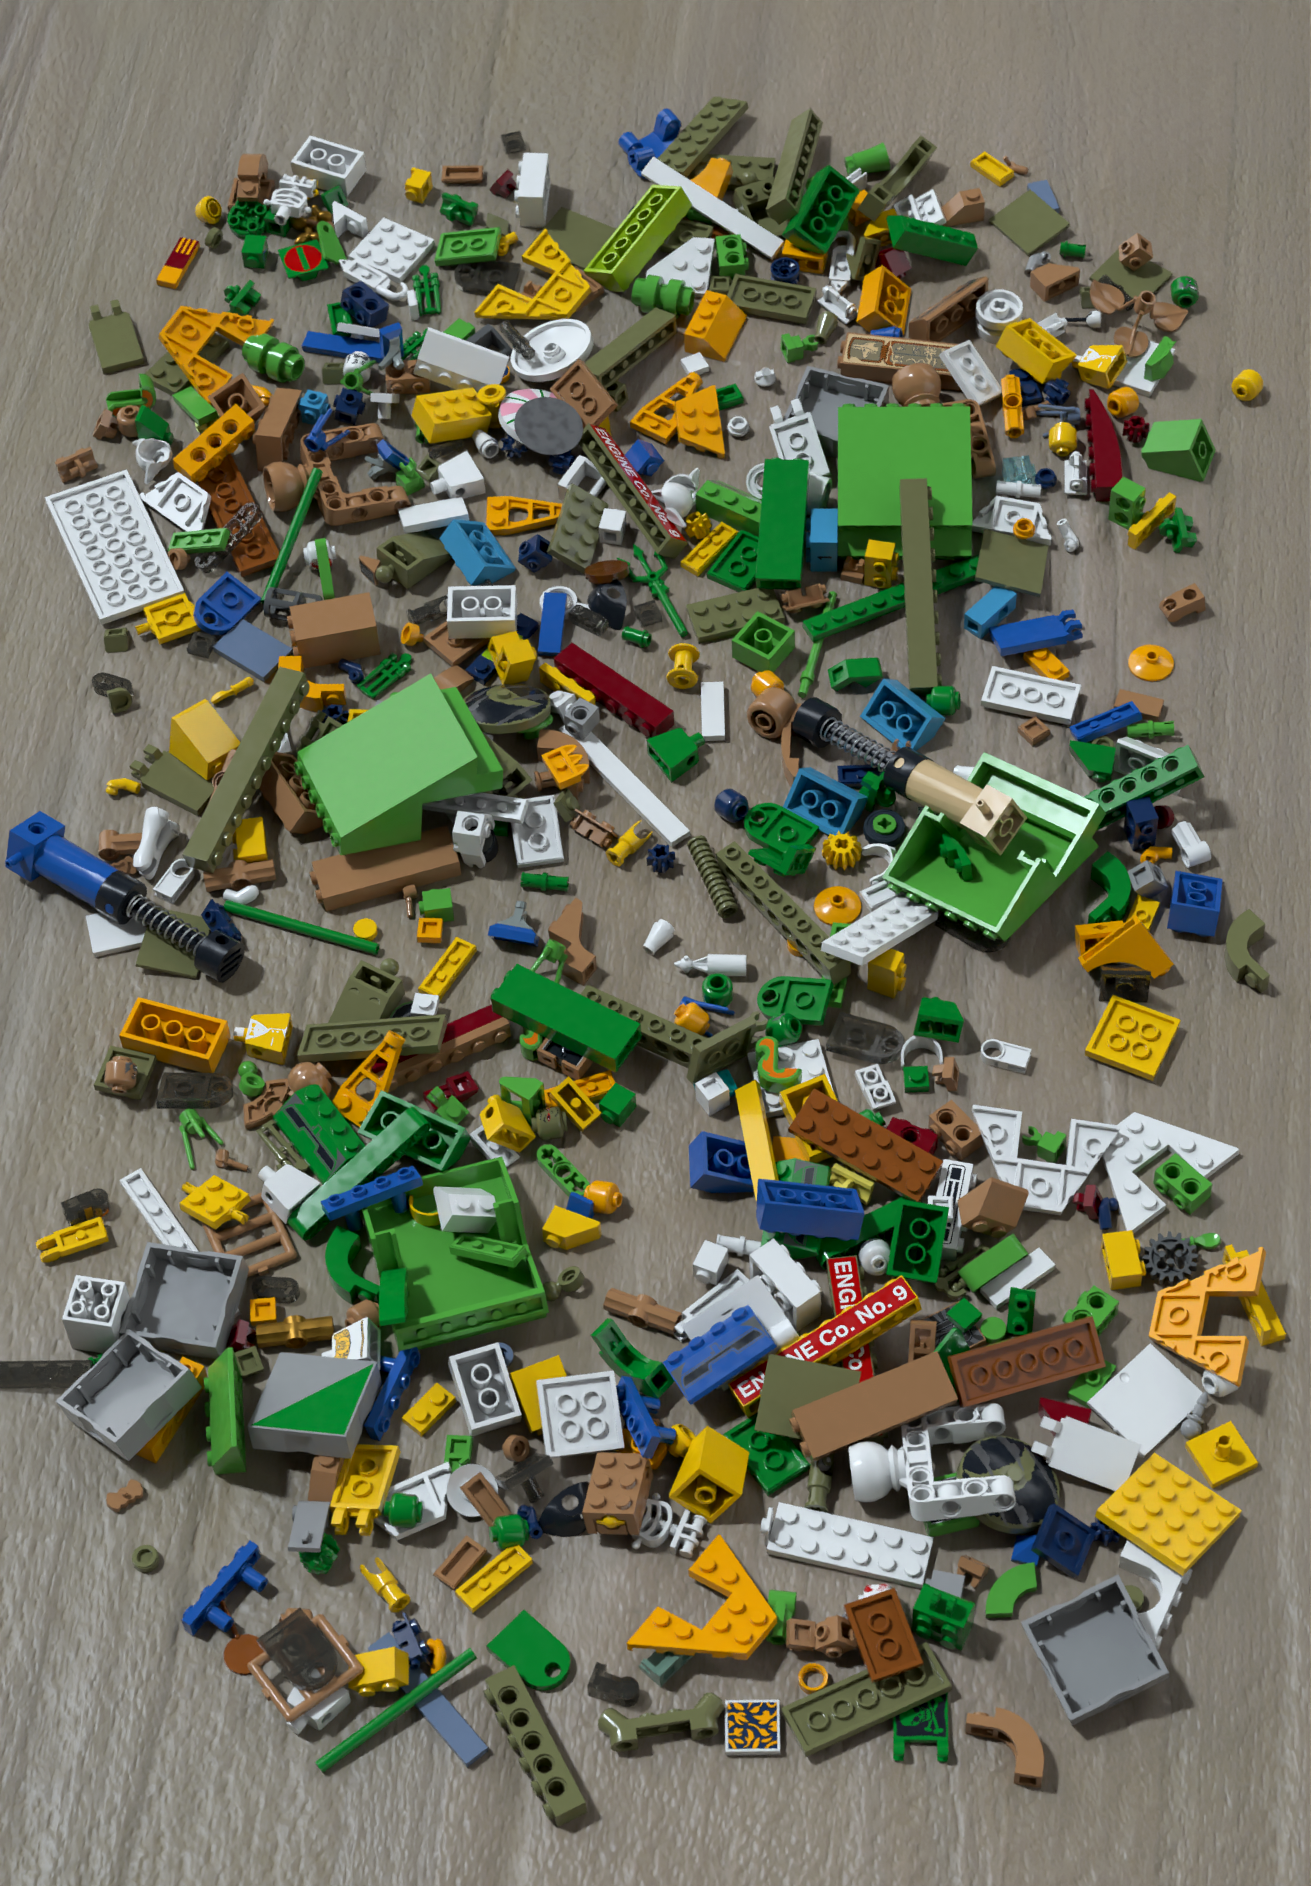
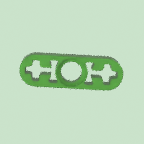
[315,538,335,600]
[537,1144,590,1197]

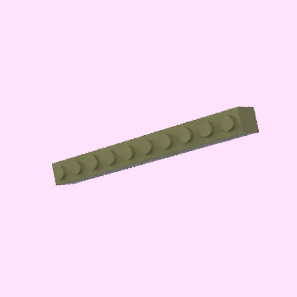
[899,478,942,696]
[182,667,310,874]

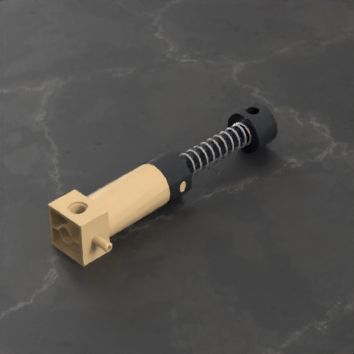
[793,697,1027,856]

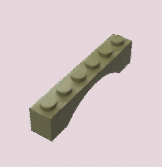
[858,135,937,222]

